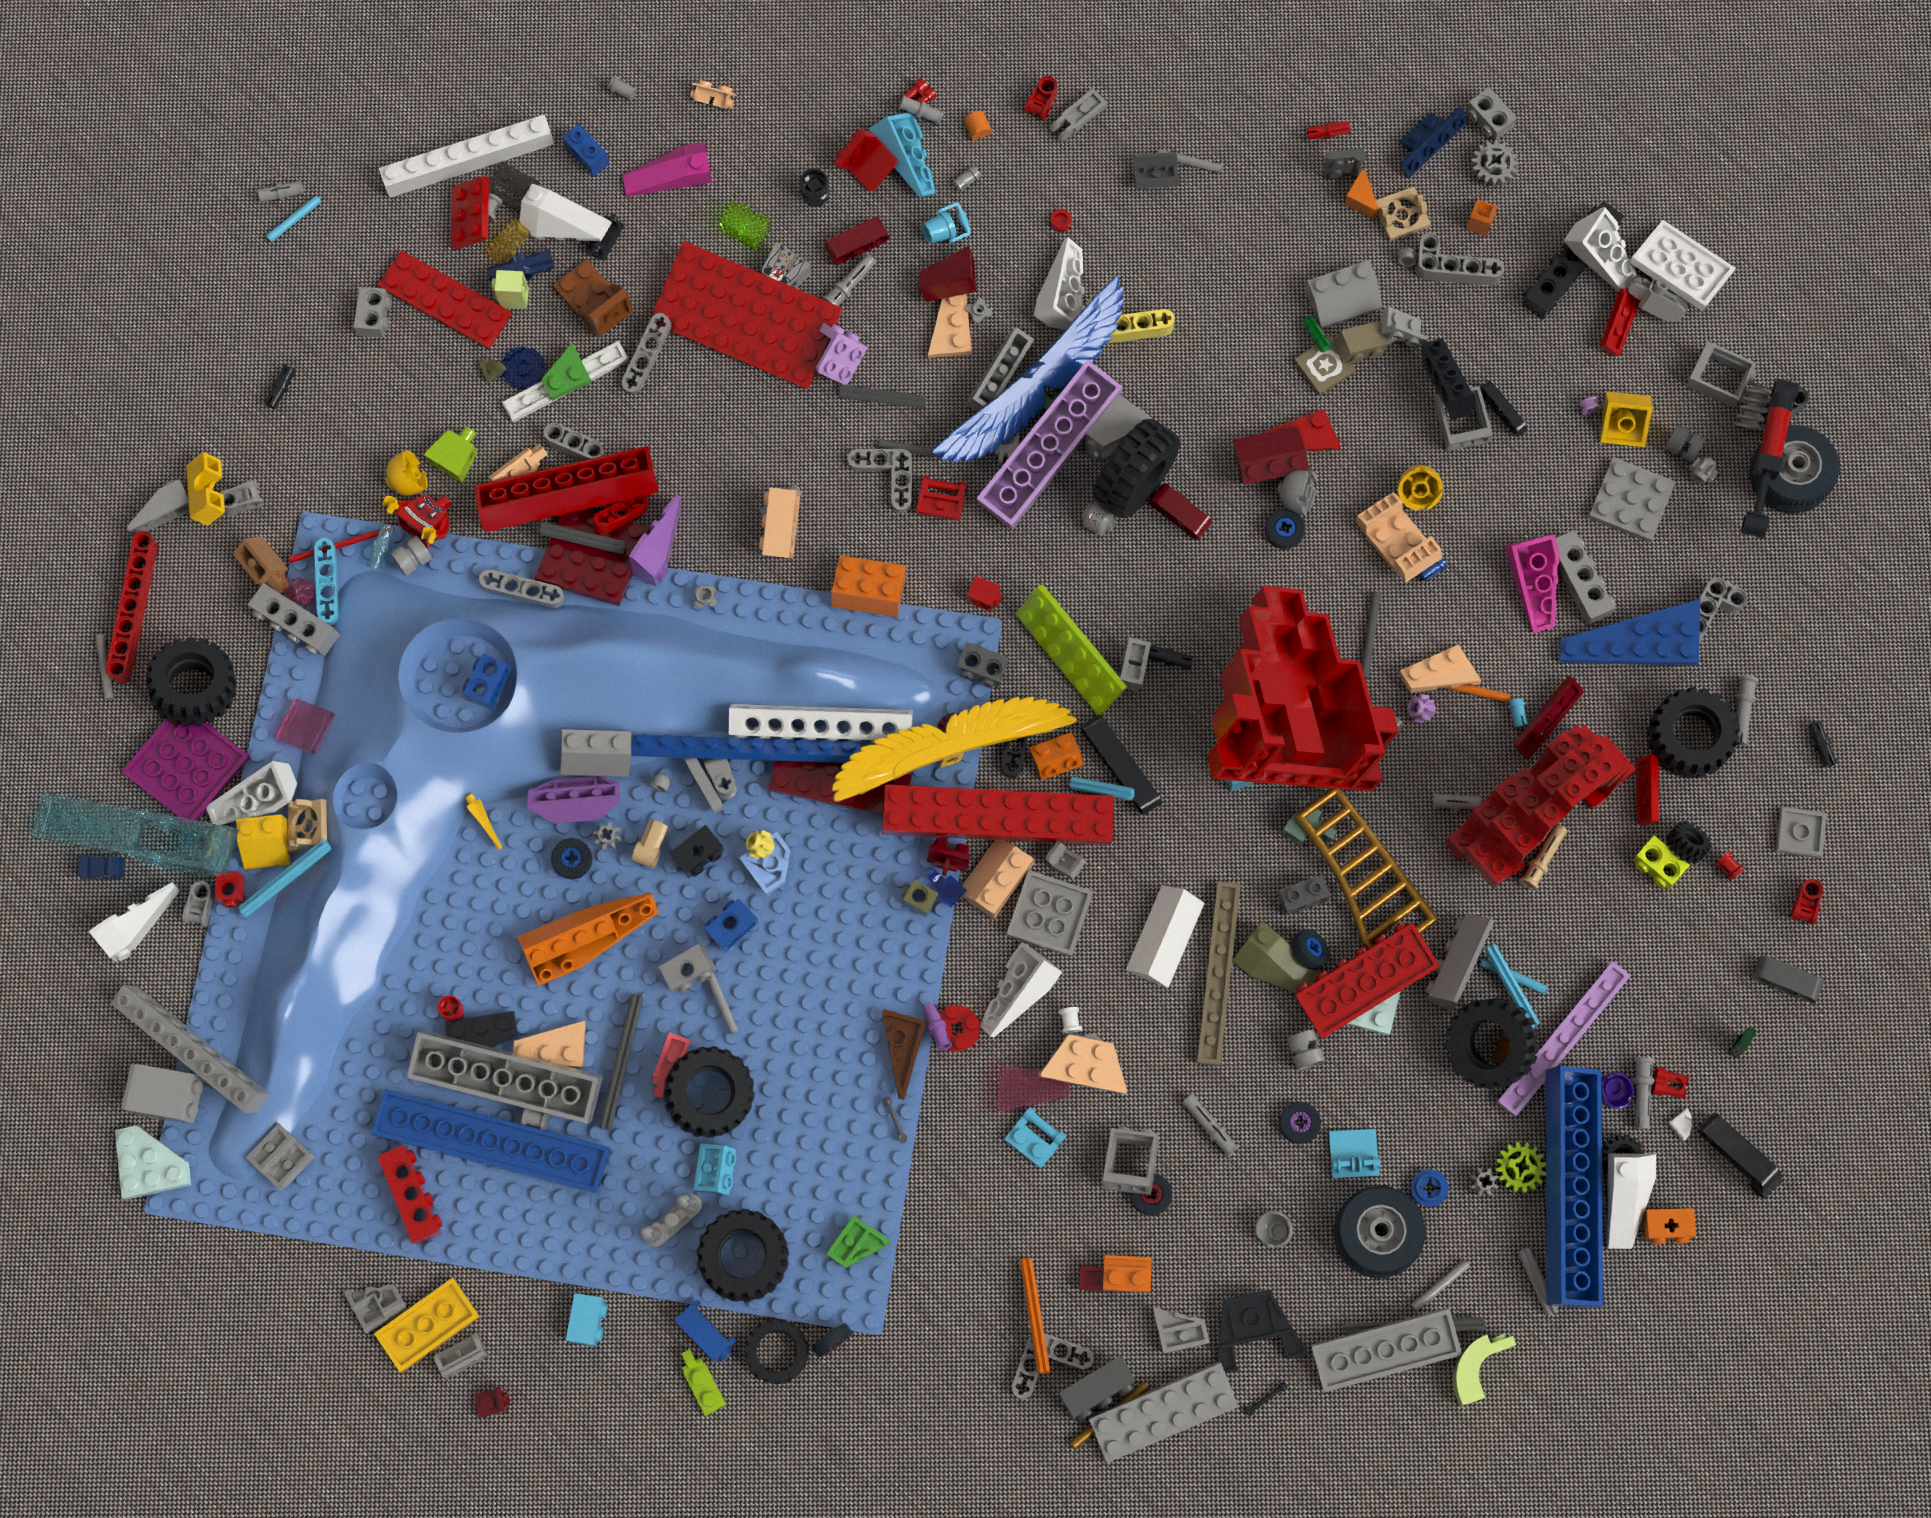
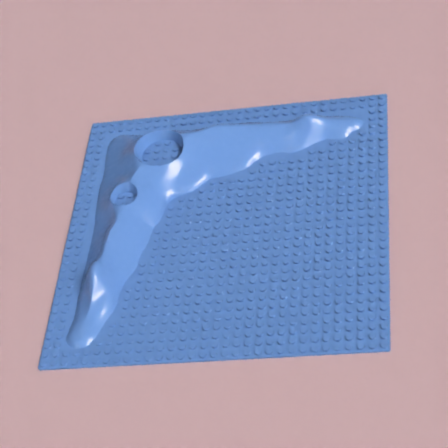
[144,512,1002,1335]

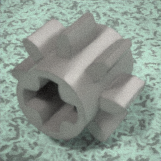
[1689,457,1719,485]
[593,822,622,852]
[1470,1168,1499,1197]

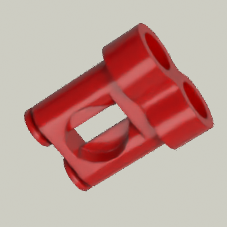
[899,78,937,103]
[1651,1067,1689,1099]

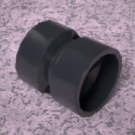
[800,168,830,207]

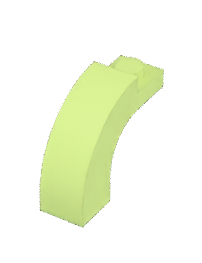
[1453,1334,1516,1407]

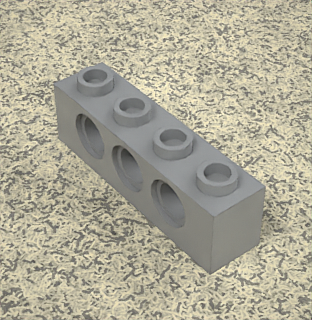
[965,327,1034,412]
[1555,530,1615,625]
[248,583,340,657]

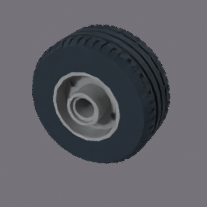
[1749,424,1840,514]
[1333,1185,1426,1278]

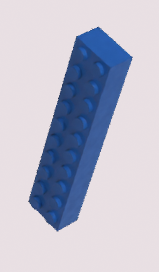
[1546,1066,1603,1309]

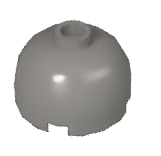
[1278,470,1317,515]

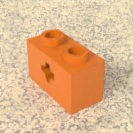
[1643,1208,1696,1245]

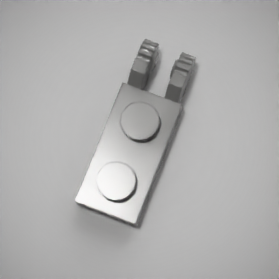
[1049,88,1108,142]

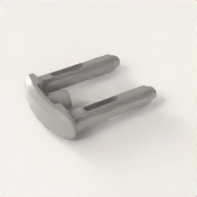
[639,1194,702,1247]

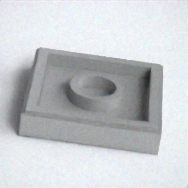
[1775,806,1827,859]

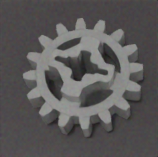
[1471,140,1519,188]

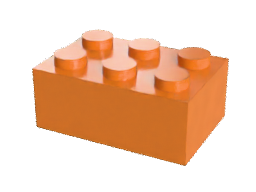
[831,555,906,617]

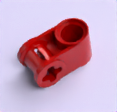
[1024,76,1058,121]
[1790,879,1823,926]

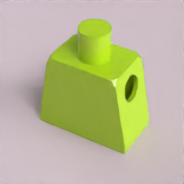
[424,426,477,483]

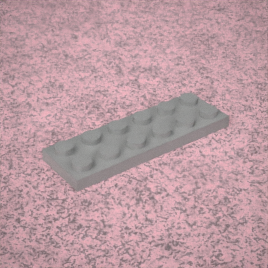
[1311,1307,1462,1392]
[1088,1361,1238,1463]

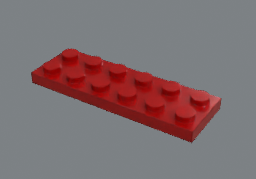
[378,250,512,350]

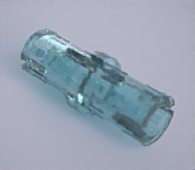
[367,524,395,571]

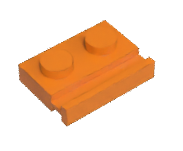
[1103,1255,1152,1293]

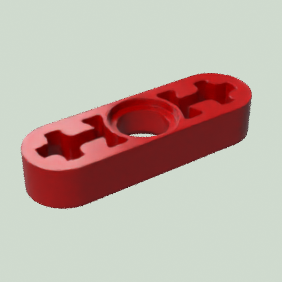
[593,496,648,534]

